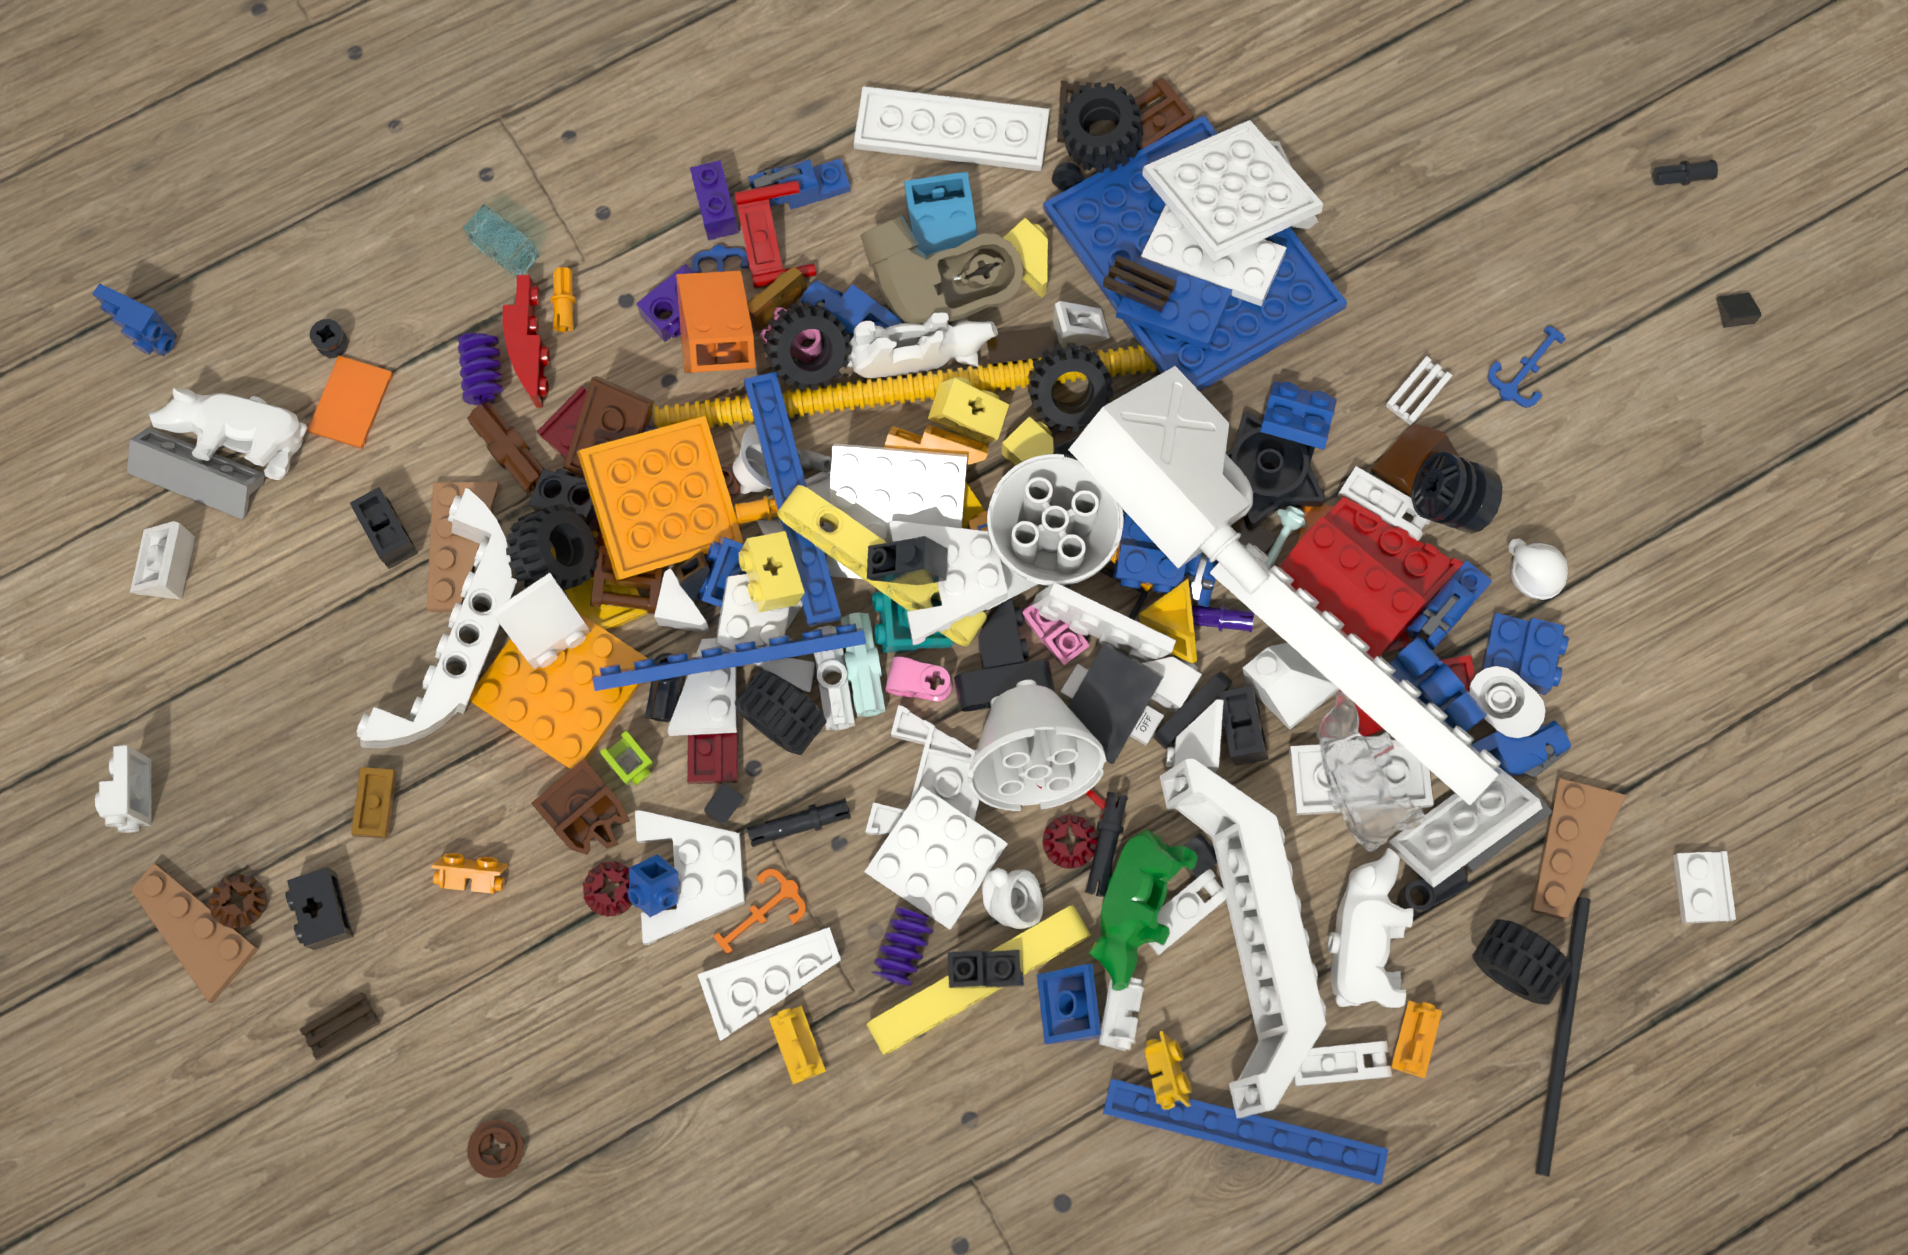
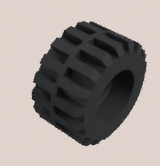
[1060,82,1143,173]
[764,302,851,390]
[1027,343,1114,432]
[506,504,599,591]
[734,670,827,755]
[1472,919,1572,1005]

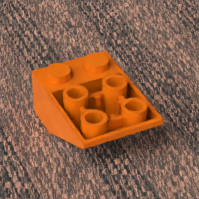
[676,271,756,373]

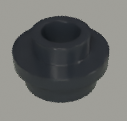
[1052,162,1083,191]

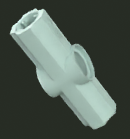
[841,612,886,717]

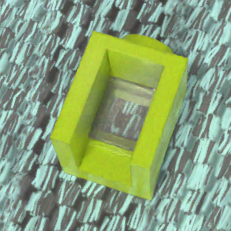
[600,731,654,786]

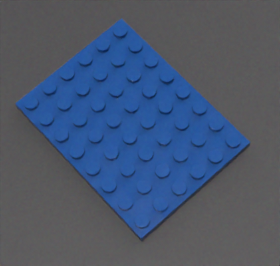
[1043,115,1347,391]

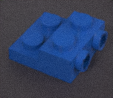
[93,283,177,357]
[1260,381,1337,450]
[1113,512,1186,594]
[698,537,766,607]
[1481,613,1569,695]

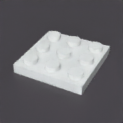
[864,786,1008,930]

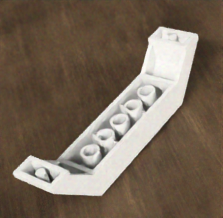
[1160,758,1326,1118]

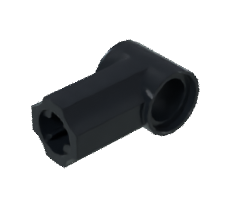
[645,653,685,723]
[1397,867,1470,915]

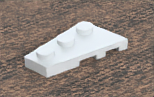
[667,638,737,736]

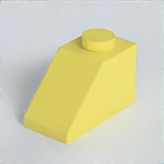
[1003,218,1048,298]
[1001,416,1054,466]

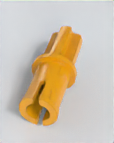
[550,267,576,333]
[735,496,778,525]

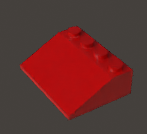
[1279,516,1426,659]

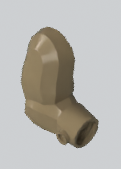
[860,216,1024,324]

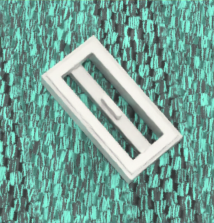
[1385,356,1453,426]

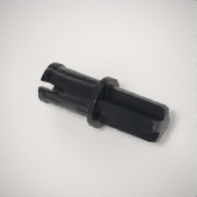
[1651,160,1718,186]

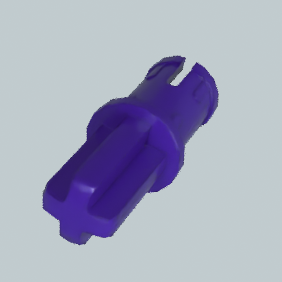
[1191,605,1254,632]

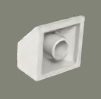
[1243,643,1339,730]
[1166,700,1223,773]

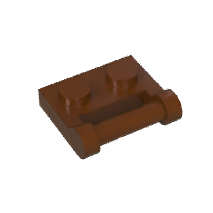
[1114,77,1194,150]
[590,546,662,614]

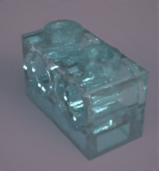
[463,204,539,278]

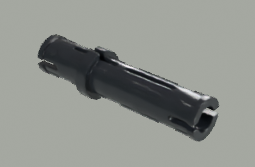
[1085,792,1128,898]
[747,797,851,847]

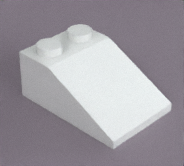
[492,573,591,669]

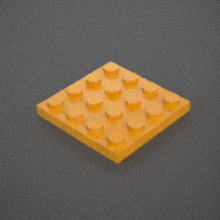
[577,416,744,581]
[469,611,648,770]

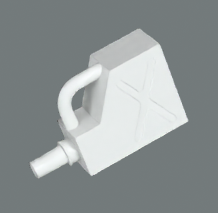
[1068,366,1270,595]

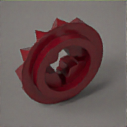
[1043,814,1097,869]
[582,861,633,917]

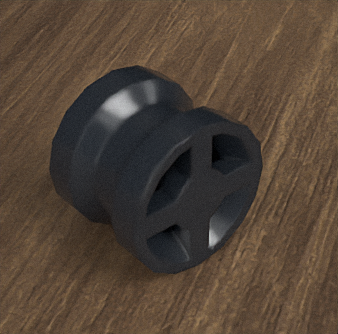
[310,319,348,358]

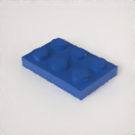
[1116,258,1232,350]

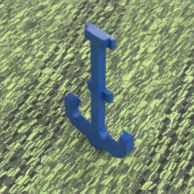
[692,245,749,273]
[1488,326,1566,408]

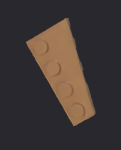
[427,482,501,612]
[1530,778,1626,920]
[130,863,259,1003]

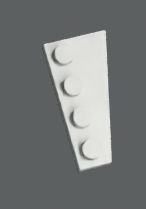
[698,927,841,1041]

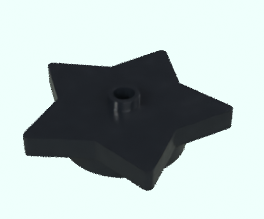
[1226,412,1325,529]

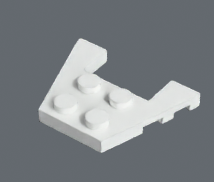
[889,521,1008,645]
[715,564,832,693]
[865,705,980,835]
[635,810,745,945]

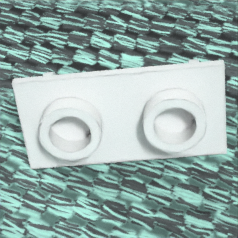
[1099,977,1144,1051]

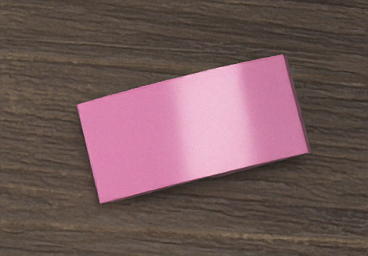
[1021,601,1090,666]

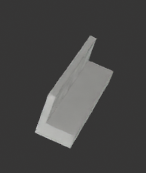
[127,427,265,519]

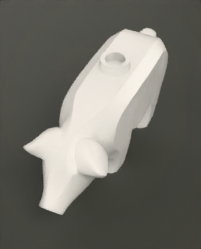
[847,312,998,378]
[148,388,307,480]
[1328,848,1413,1008]

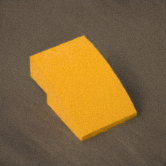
[884,424,989,465]

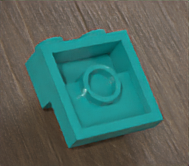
[872,589,953,653]

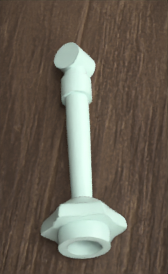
[1265,506,1307,568]

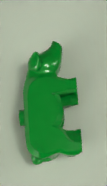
[1089,830,1198,991]

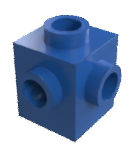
[628,854,680,917]

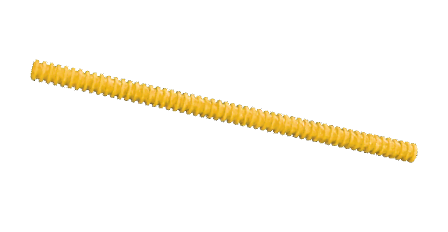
[653,345,1157,428]

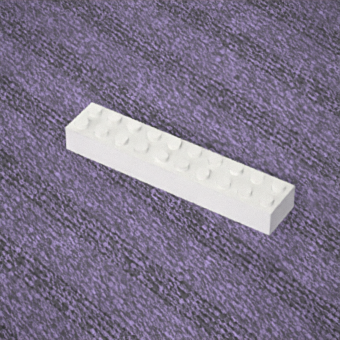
[1210,543,1502,805]

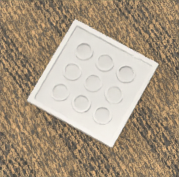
[1142,120,1323,261]
[826,443,967,579]

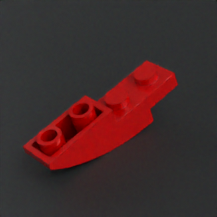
[503,275,550,408]

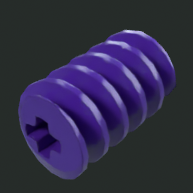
[457,333,504,405]
[871,907,934,986]

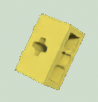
[928,377,1009,444]
[739,531,805,613]

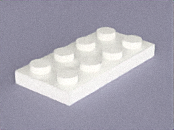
[1141,205,1287,307]
[1032,582,1176,663]
[1289,740,1434,816]
[1389,766,1542,888]

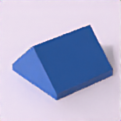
[1037,964,1101,1044]

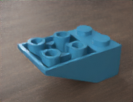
[904,172,977,256]

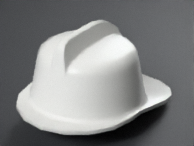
[732,425,771,494]
[1469,666,1546,738]

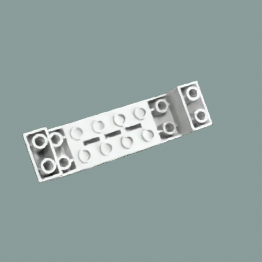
[356,488,517,748]

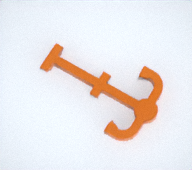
[713,869,806,955]

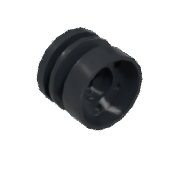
[1411,451,1503,534]

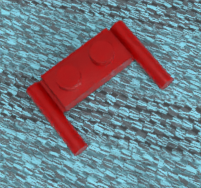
[734,180,817,288]

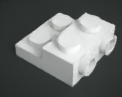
[95,746,151,833]

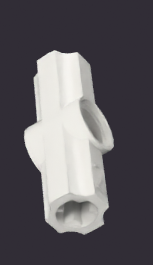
[814,626,855,731]

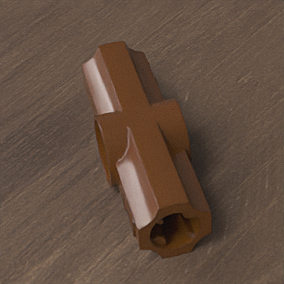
[467,402,545,494]

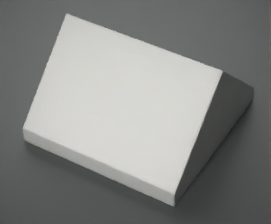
[130,521,195,600]

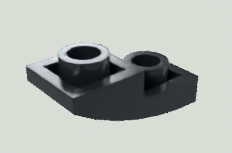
[948,950,1024,988]

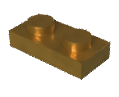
[747,266,808,330]
[351,767,397,839]

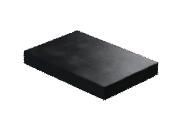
[1068,642,1164,764]

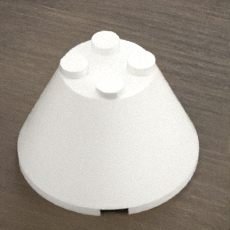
[987,454,1124,586]
[968,680,1106,811]

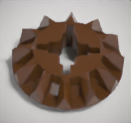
[208,873,267,929]
[467,1120,525,1178]

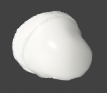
[1508,538,1568,600]
[982,868,1043,929]

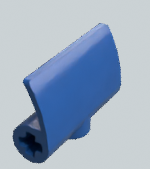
[1389,637,1487,732]

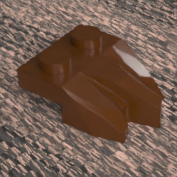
[531,759,630,855]

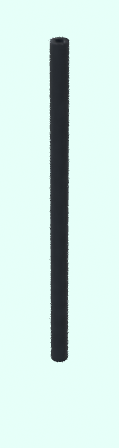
[1535,897,1591,1177]

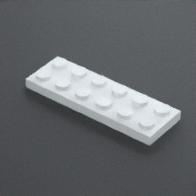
[854,86,1049,171]

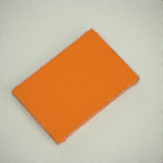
[307,355,393,449]

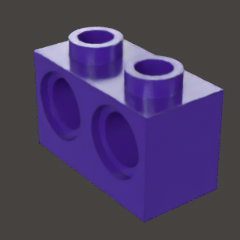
[690,160,739,241]
[636,264,694,342]

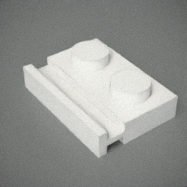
[1673,851,1736,924]

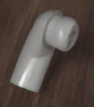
[796,448,832,472]

